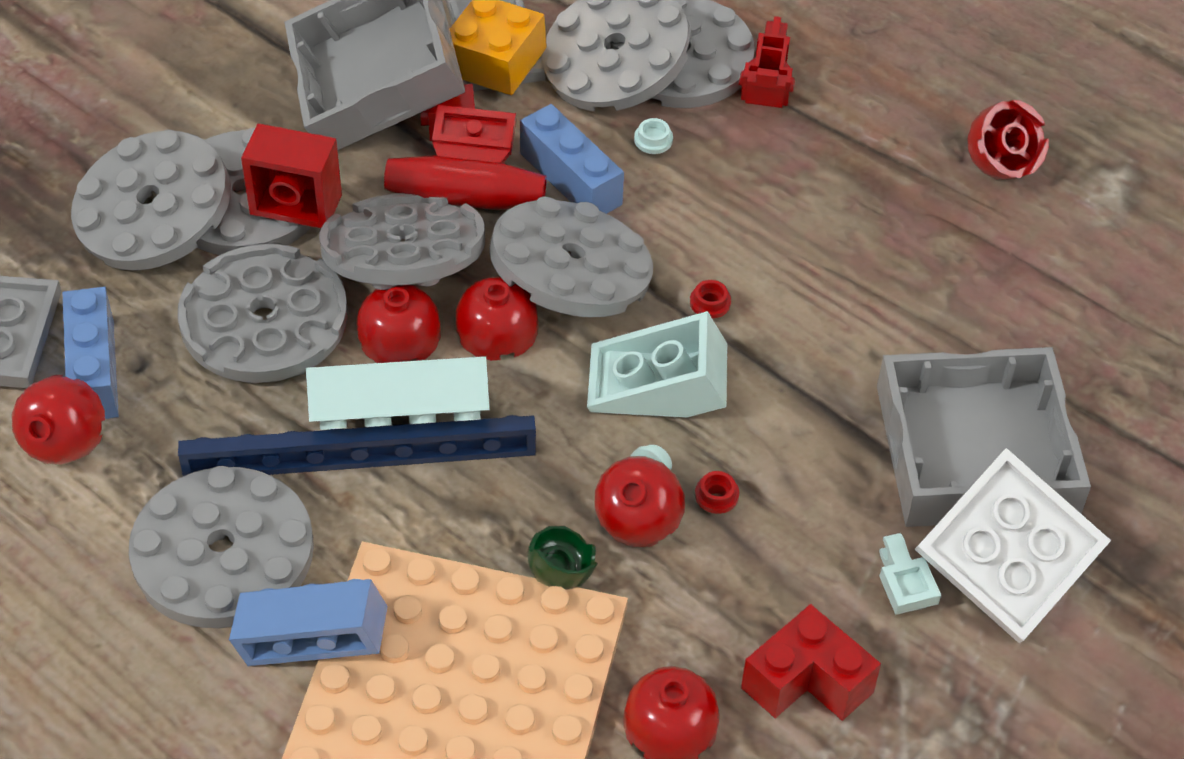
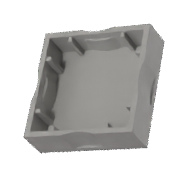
[284,0,465,150]
[877,347,1091,527]

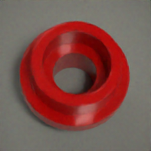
[690,280,731,319]
[695,471,740,514]

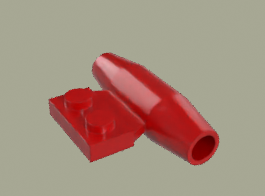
[384,105,547,210]

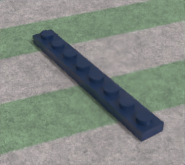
[178,415,536,476]

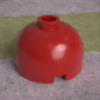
[967,100,1049,179]
[456,277,538,361]
[357,284,441,363]
[12,375,105,465]
[595,456,685,547]
[623,666,720,759]

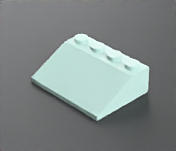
[306,356,490,430]

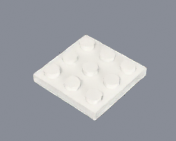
[914,448,1111,643]

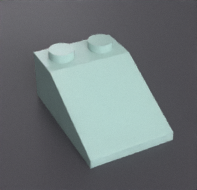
[587,311,727,418]

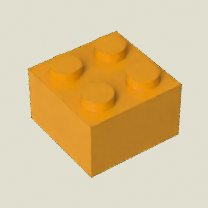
[449,0,547,96]

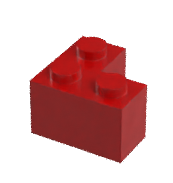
[741,604,881,721]

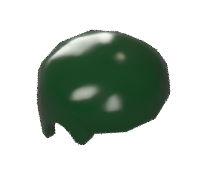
[527,526,598,590]

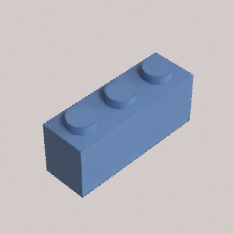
[520,104,624,214]
[62,287,119,419]
[229,579,388,666]

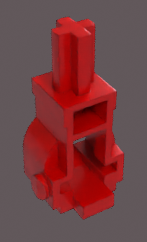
[738,16,795,108]

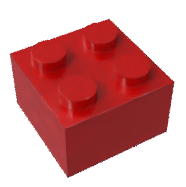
[241,123,342,228]

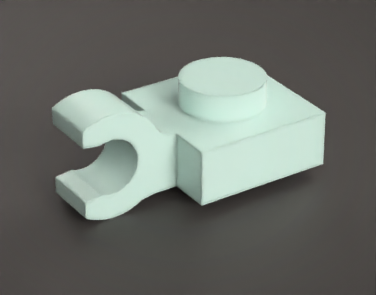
[879,533,941,615]

